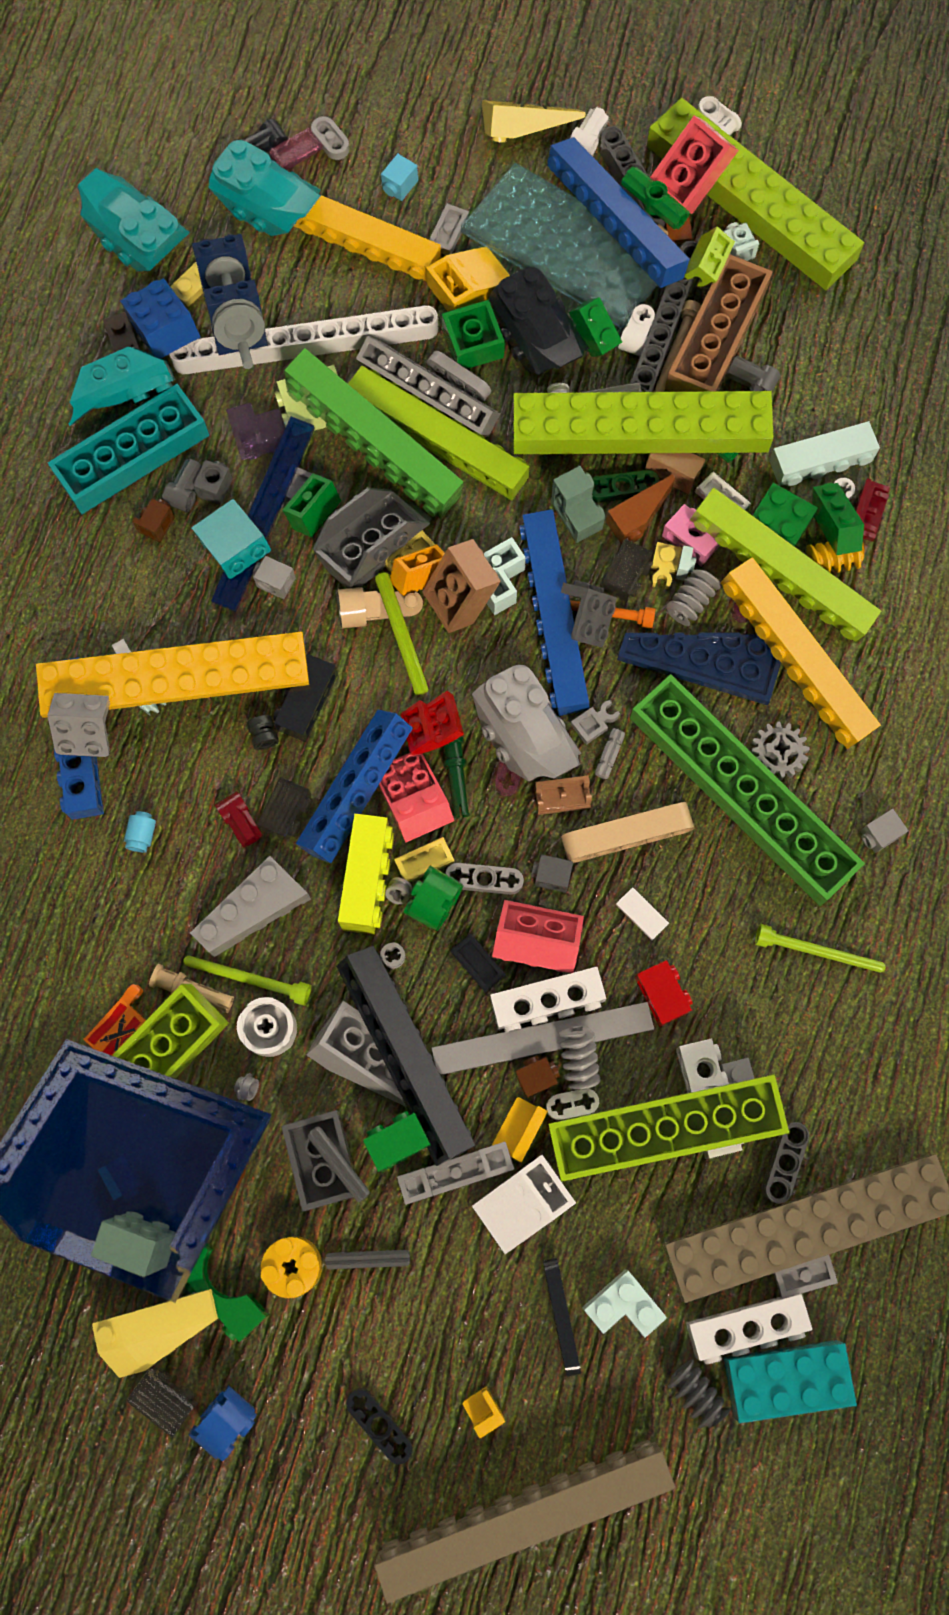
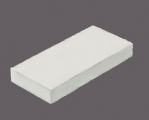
[616,888,669,940]

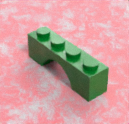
[167,1228,270,1342]

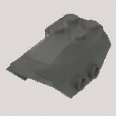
[313,488,432,588]

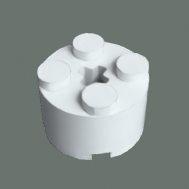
[237,997,297,1057]

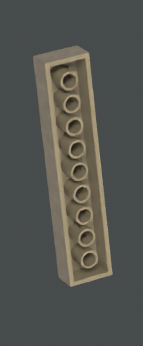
[662,1154,949,1303]
[375,1440,676,1603]

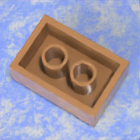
[422,539,501,633]

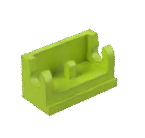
[684,227,735,287]

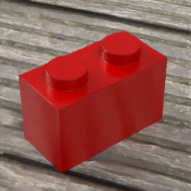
[635,960,693,1027]

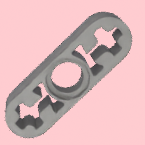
[426,351,491,403]
[446,863,524,895]

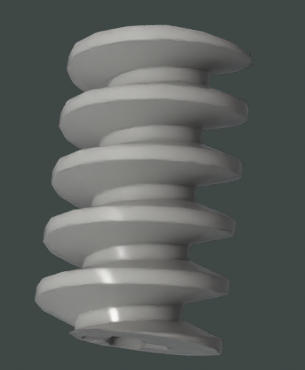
[666,569,721,627]
[559,1026,600,1089]

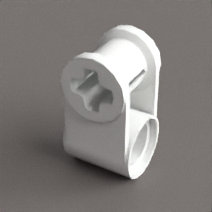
[698,96,742,135]
[618,304,655,356]

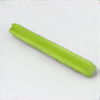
[375,572,428,695]

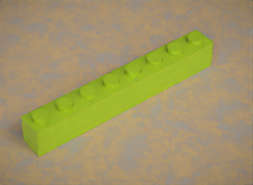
[348,366,529,500]
[690,487,882,642]

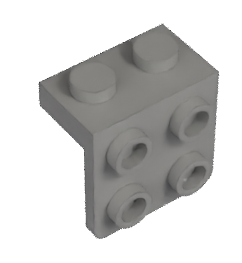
[47,693,110,757]

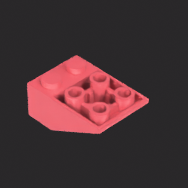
[379,753,454,843]

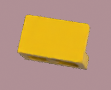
[492,1097,548,1163]

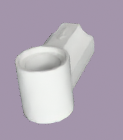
[571,107,609,156]

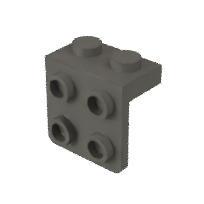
[561,580,617,647]

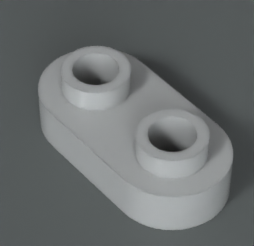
[311,117,349,160]

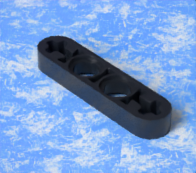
[543,1258,581,1377]

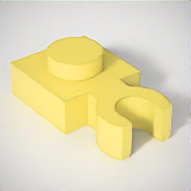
[651,542,682,590]

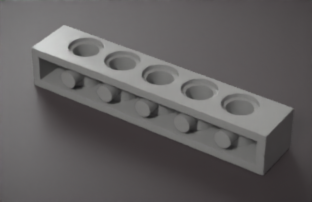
[356,336,501,436]

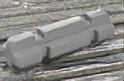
[595,728,625,779]

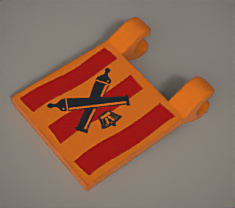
[83,984,146,1061]

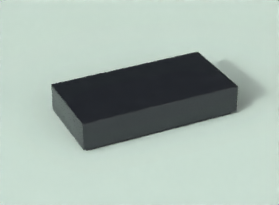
[450,933,506,993]

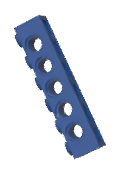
[54,657,104,820]
[296,710,413,863]

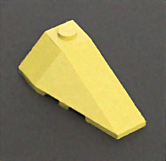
[482,100,585,142]
[92,1289,218,1378]

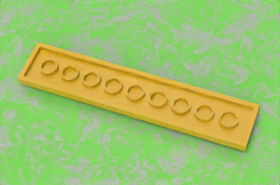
[36,632,309,718]

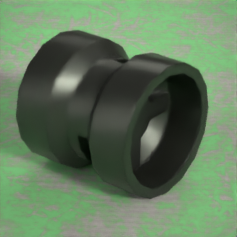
[246,715,279,750]

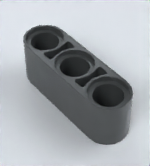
[761,1122,809,1203]

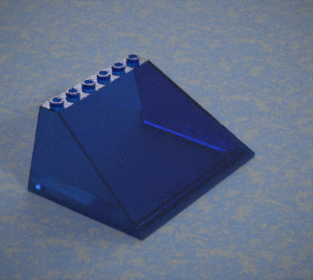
[0,1039,272,1303]

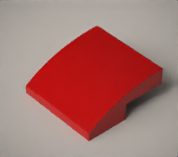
[400,691,464,755]

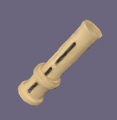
[149,964,234,1013]

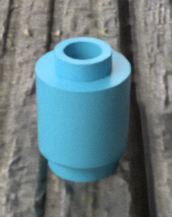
[124,811,156,853]

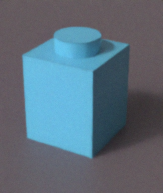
[381,154,418,201]

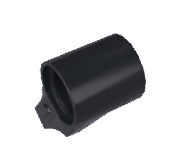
[242,119,289,153]

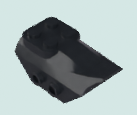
[488,267,590,375]

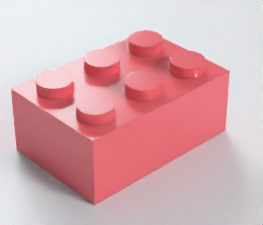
[650,115,739,214]

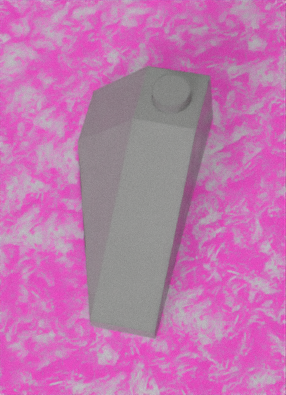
[306,1001,406,1106]

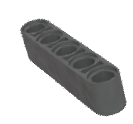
[600,126,665,228]

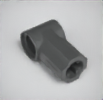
[726,356,781,392]
[162,459,202,513]

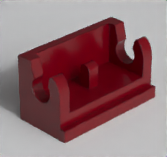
[855,478,890,542]

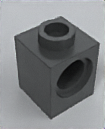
[193,460,233,505]
[531,855,573,893]

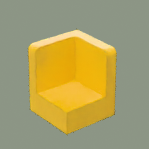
[463,1386,505,1438]

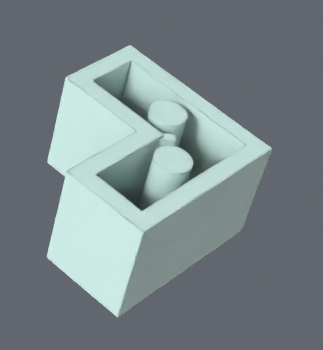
[484,537,526,615]
[582,1269,667,1338]

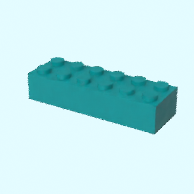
[48,384,210,514]

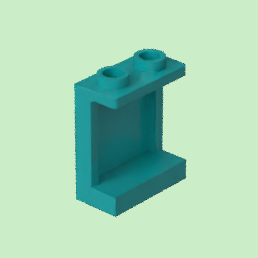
[191,499,271,579]

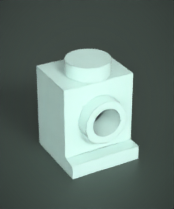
[724,222,759,261]

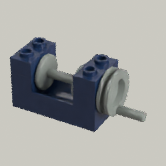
[192,234,268,369]

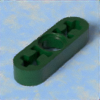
[592,470,659,503]

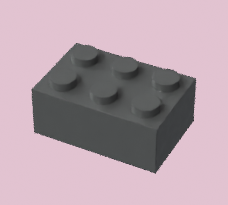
[282,1110,355,1212]

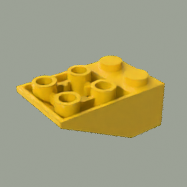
[426,246,510,312]

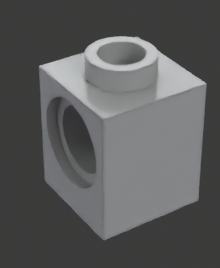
[253,556,296,599]
[860,809,909,853]

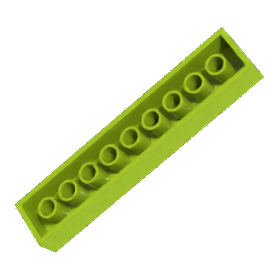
[647,98,865,290]
[514,391,774,454]

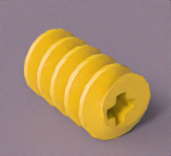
[806,542,865,573]

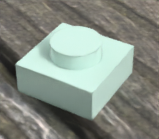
[675,545,696,581]

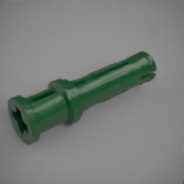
[443,737,470,819]

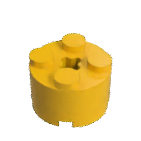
[261,1236,322,1298]

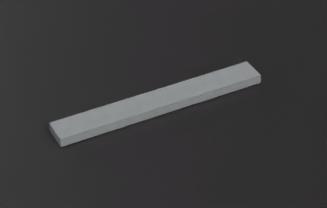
[432,1002,654,1075]

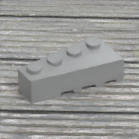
[190,856,311,957]

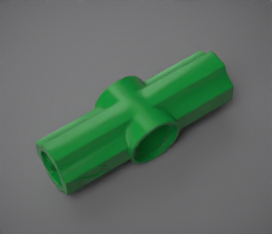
[621,166,690,230]

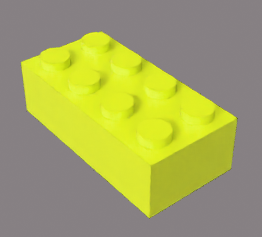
[338,814,394,935]

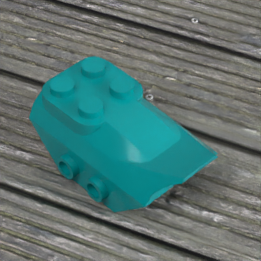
[209,140,321,236]
[78,168,190,271]
[68,346,175,426]

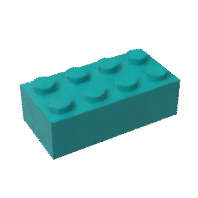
[723,1340,857,1423]

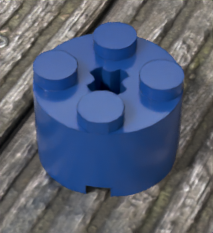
[188,1385,257,1462]

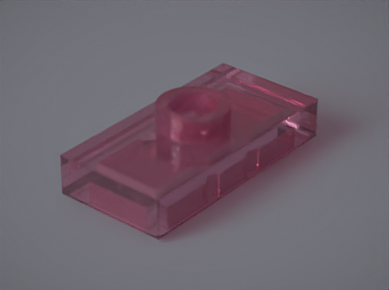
[269,127,323,170]

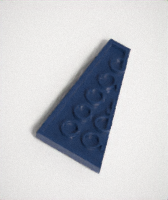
[617,633,781,705]

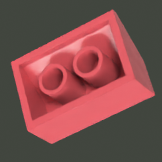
[492,900,584,973]

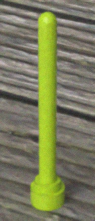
[755,924,886,973]
[183,956,312,1006]

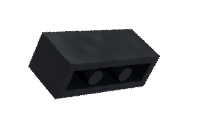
[273,654,338,742]

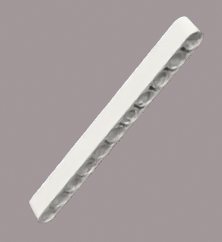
[170,306,438,374]

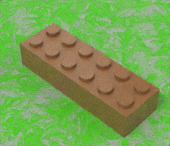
[665,254,773,392]

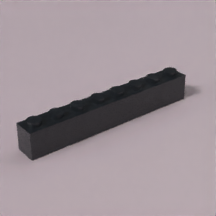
[336,945,475,1166]

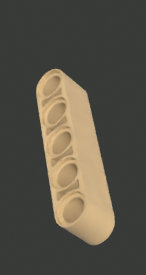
[561,802,695,863]

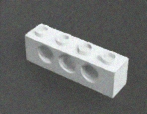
[490,967,606,1033]
[676,1039,744,1159]
[686,1293,812,1364]

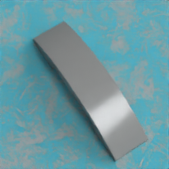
[397,1141,514,1205]

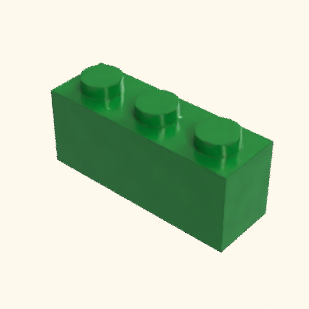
[812,483,864,555]

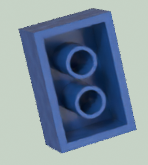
[120,278,201,359]

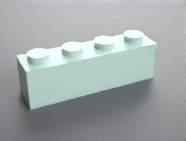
[769,421,880,486]

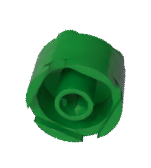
[403,865,463,931]

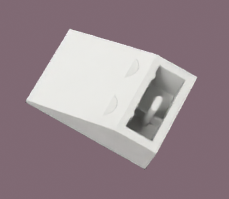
[472,1155,576,1254]

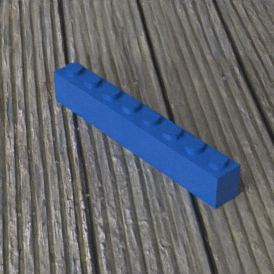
[547,137,690,288]
[519,509,590,716]

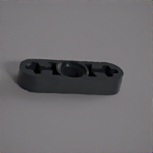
[346,1388,413,1464]

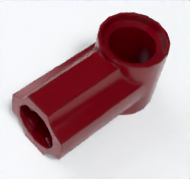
[214,791,263,848]

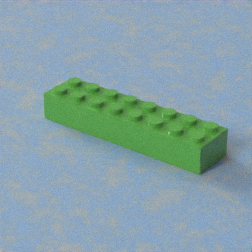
[284,348,464,519]

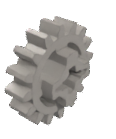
[750,722,810,780]

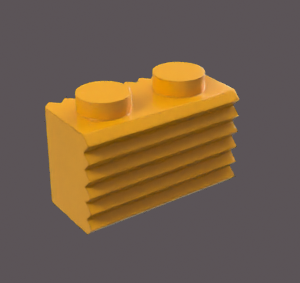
[390,544,445,596]

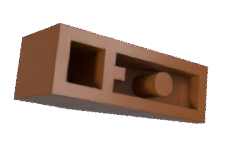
[606,474,675,545]

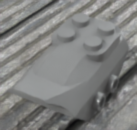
[472,665,581,781]

